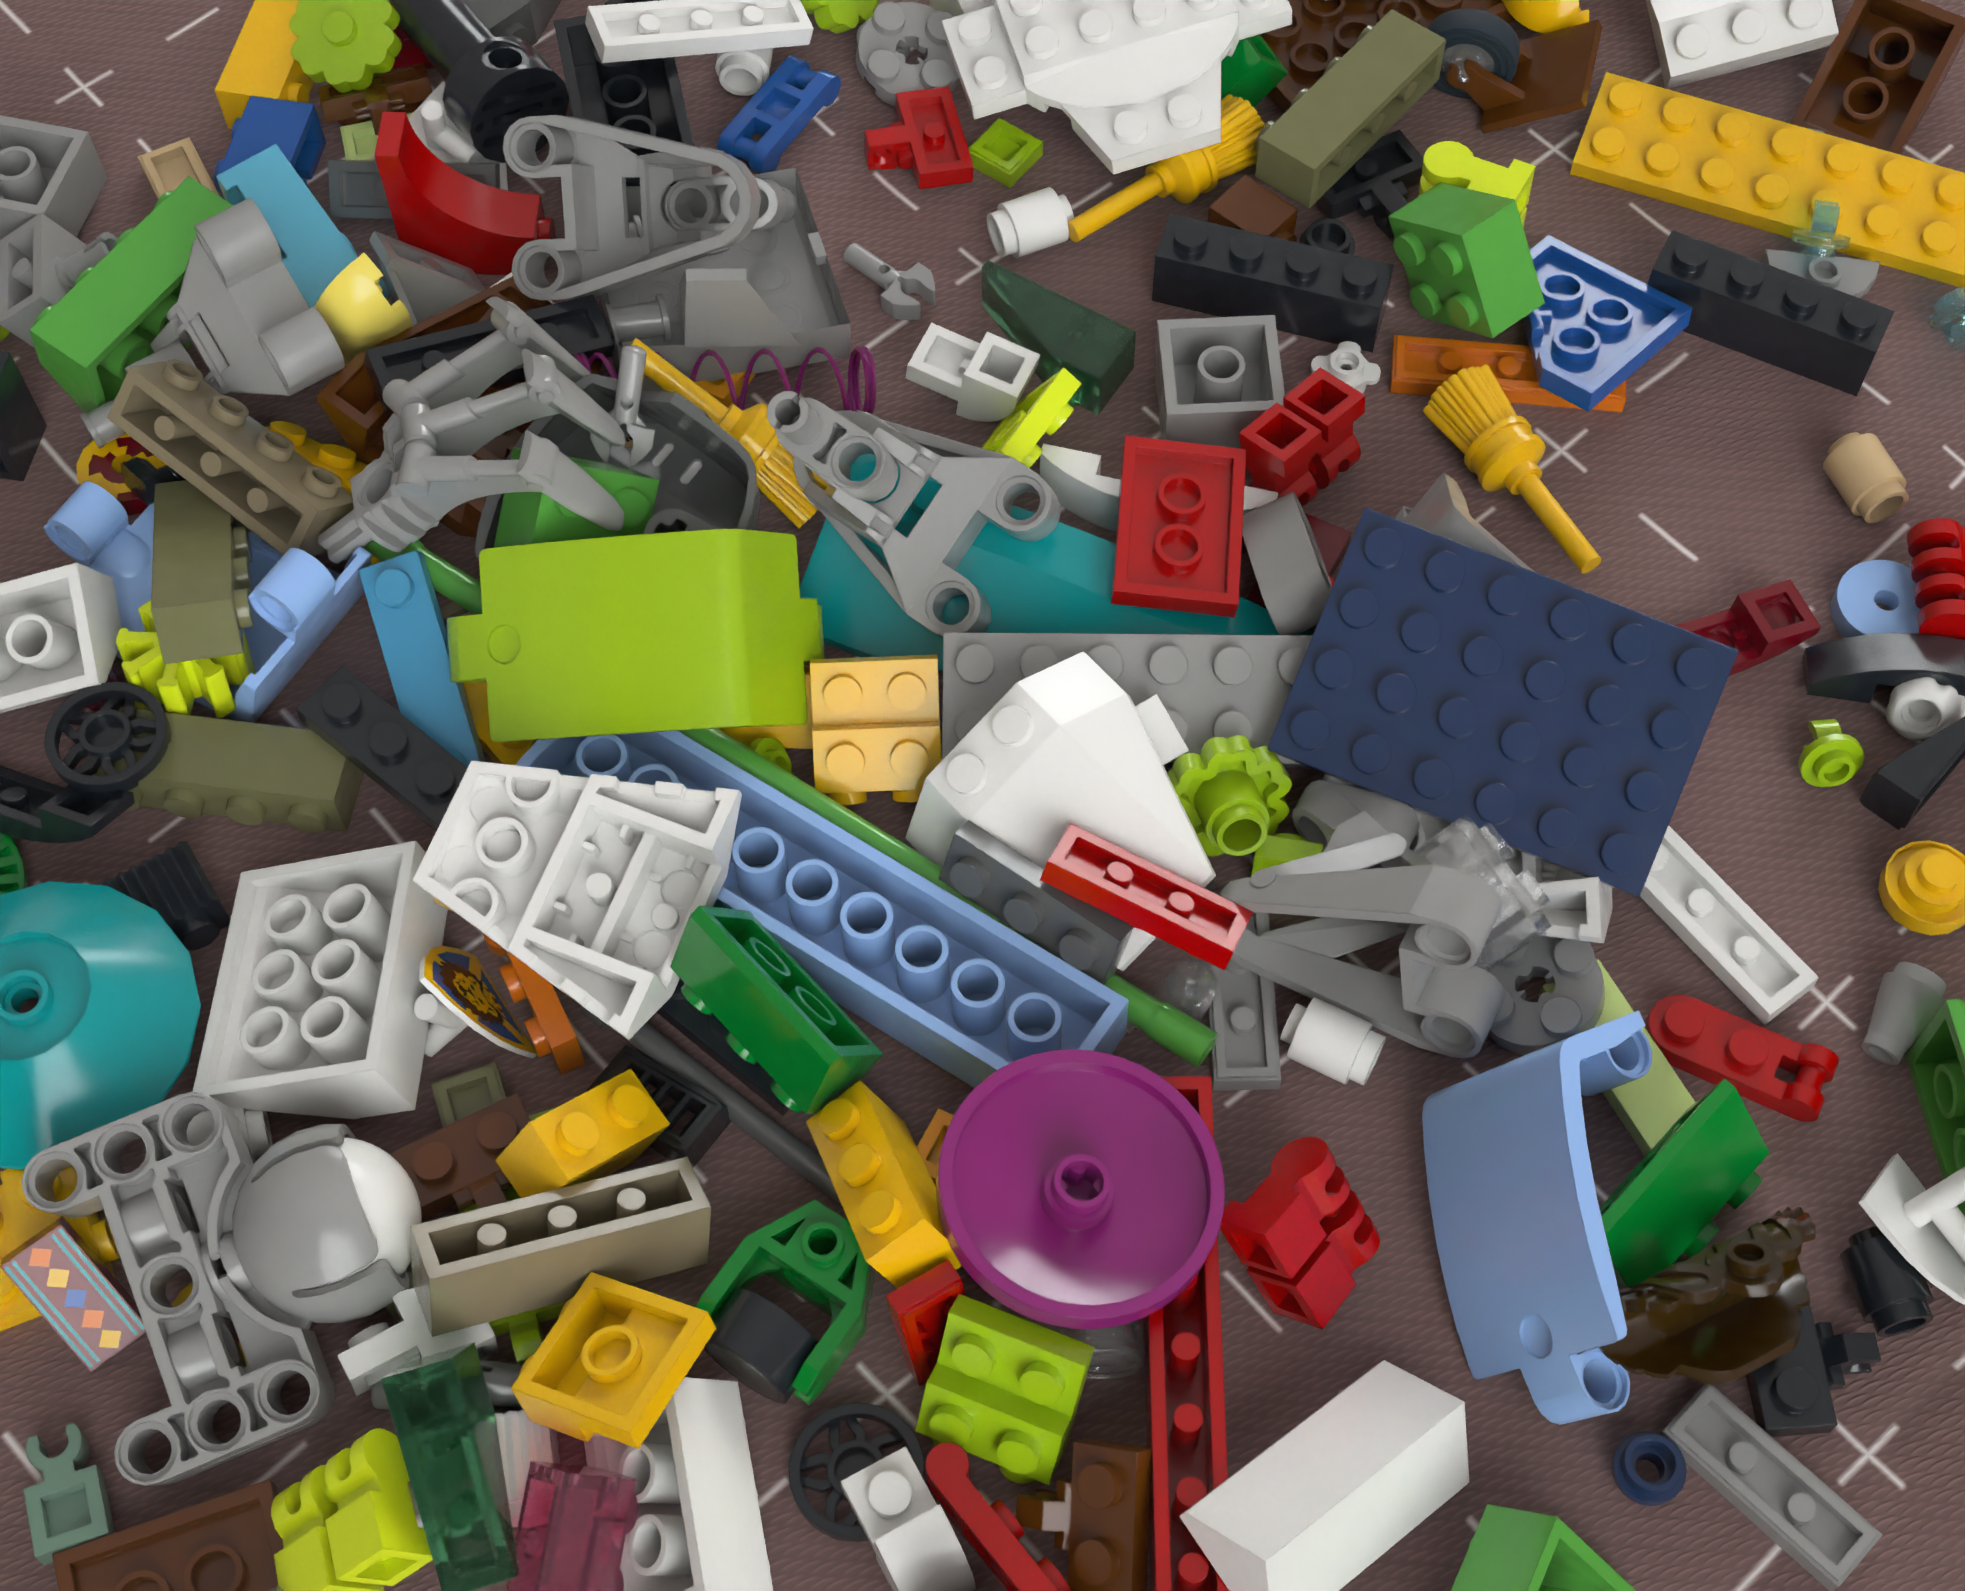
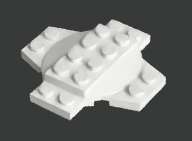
[942,0,1292,175]

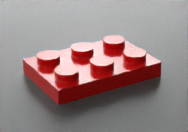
[1111,435,1246,618]

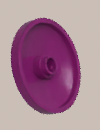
[936,1049,1225,1329]

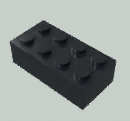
[554,15,695,186]

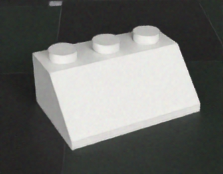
[1646,0,1839,89]
[0,562,122,713]
[584,1377,773,1591]

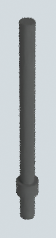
[582,1007,843,1208]

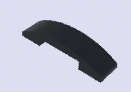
[1802,633,1965,703]
[0,765,135,843]

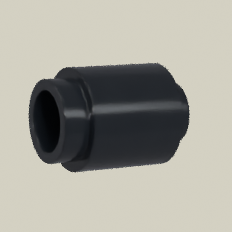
[1839,1226,1934,1337]

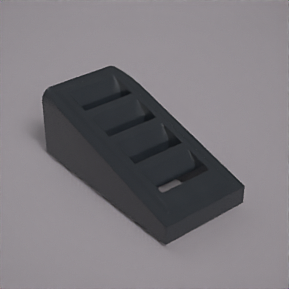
[1860,716,1965,830]
[586,1045,731,1168]

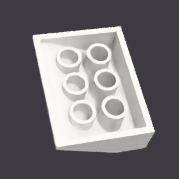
[193,841,448,1119]

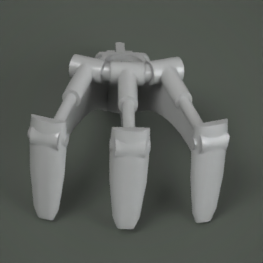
[318,297,626,564]

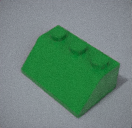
[670,906,884,1114]
[1599,1078,1770,1290]

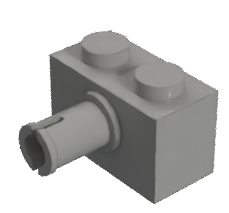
[0,213,118,348]

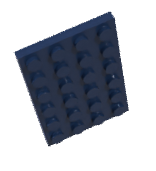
[1267,507,1739,897]

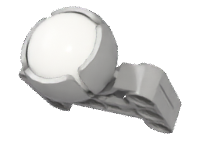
[21,1092,422,1486]

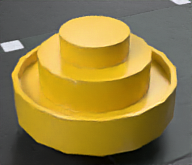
[1878,840,1965,936]

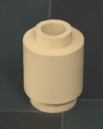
[1823,432,1909,523]

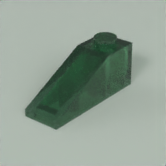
[982,260,1136,415]
[381,1342,519,1591]

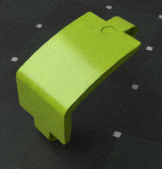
[447,529,825,742]

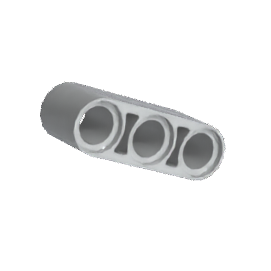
[1242,491,1333,635]

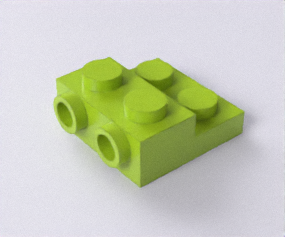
[915,1294,1095,1485]

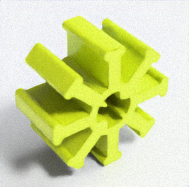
[116,600,256,718]

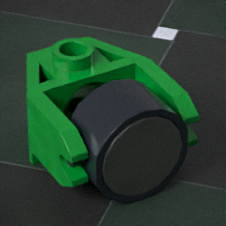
[696,1200,876,1405]

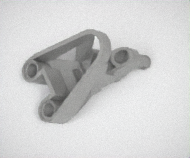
[503,115,797,300]
[80,198,345,449]
[767,391,1060,639]
[1219,774,1505,1059]

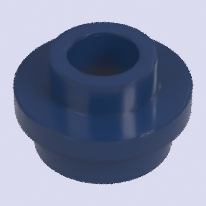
[1611,1431,1687,1506]

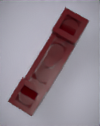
[1675,579,1821,676]

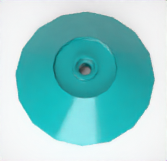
[0,881,201,1170]

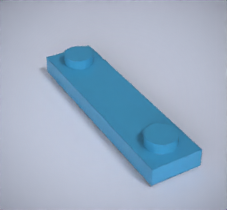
[358,550,486,768]

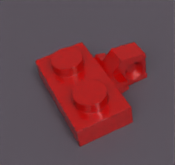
[864,86,974,189]

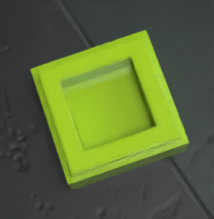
[968,118,1043,188]

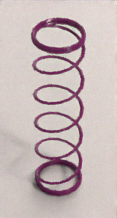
[573,346,876,414]

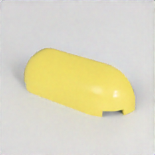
[315,253,413,365]

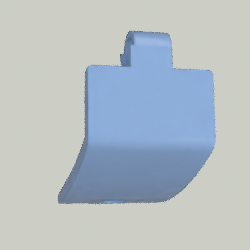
[43,481,372,723]
[1422,1010,1652,1425]

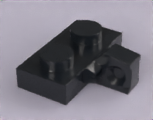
[1316,129,1423,239]
[1746,1304,1881,1437]

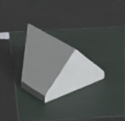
[369,231,486,326]
[679,268,803,348]

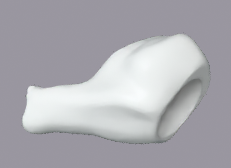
[1886,677,1965,740]

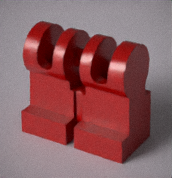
[1239,367,1365,505]
[1906,518,1965,640]
[1220,1136,1380,1330]

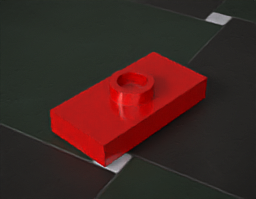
[885,1260,965,1386]

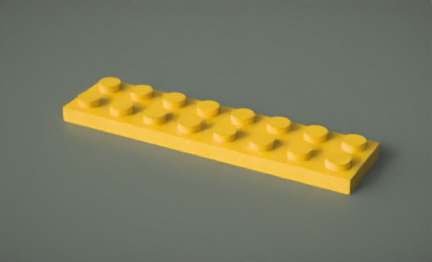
[1570,72,1965,289]

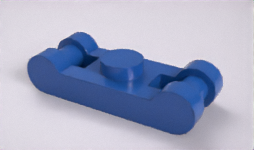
[717,55,841,174]

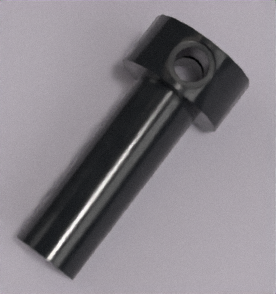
[389,0,569,163]

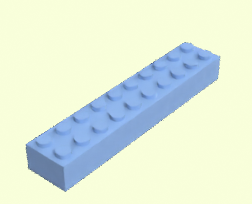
[516,731,1129,1088]

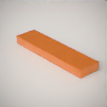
[1389,335,1626,412]

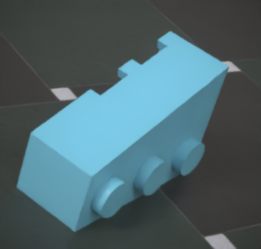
[216,144,389,308]

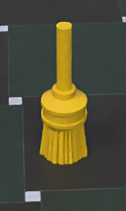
[1068,94,1265,243]
[630,338,829,529]
[1423,364,1602,574]

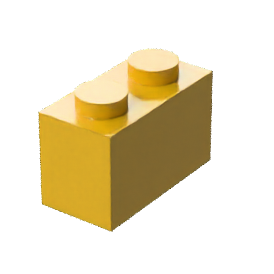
[495,1069,670,1198]

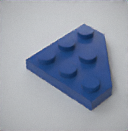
[1522,235,1693,412]

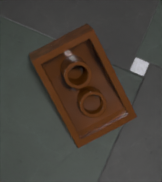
[1790,0,1965,155]

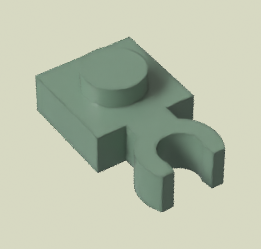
[23,1423,115,1566]

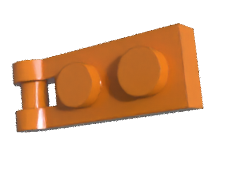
[483,933,586,1075]

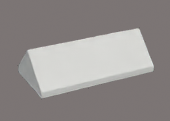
[1179,1360,1469,1591]

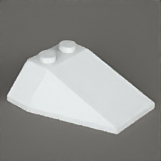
[905,651,1216,971]

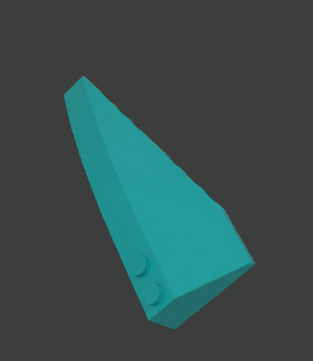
[800,454,1315,671]

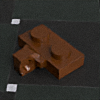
[318,62,432,135]
[390,1093,531,1220]
[1016,1438,1152,1591]

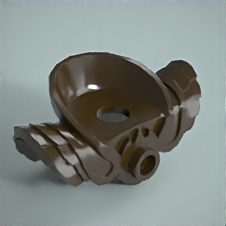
[1599,1207,1816,1385]

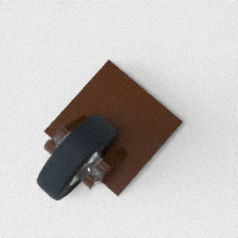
[1427,8,1602,134]

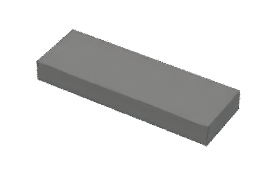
[1204,912,1281,1091]
[1661,1384,1883,1591]

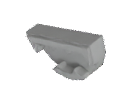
[1761,249,1880,298]

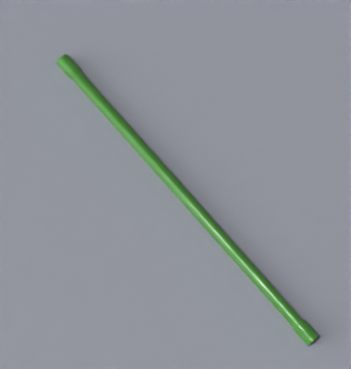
[363,540,1218,1068]

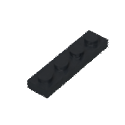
[364,295,615,414]

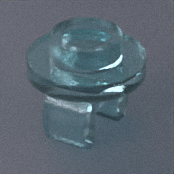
[1791,199,1851,258]
[1927,286,1965,352]

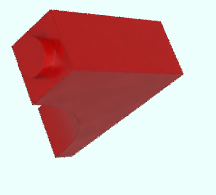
[374,112,556,275]

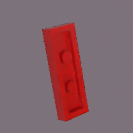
[1040,823,1253,970]

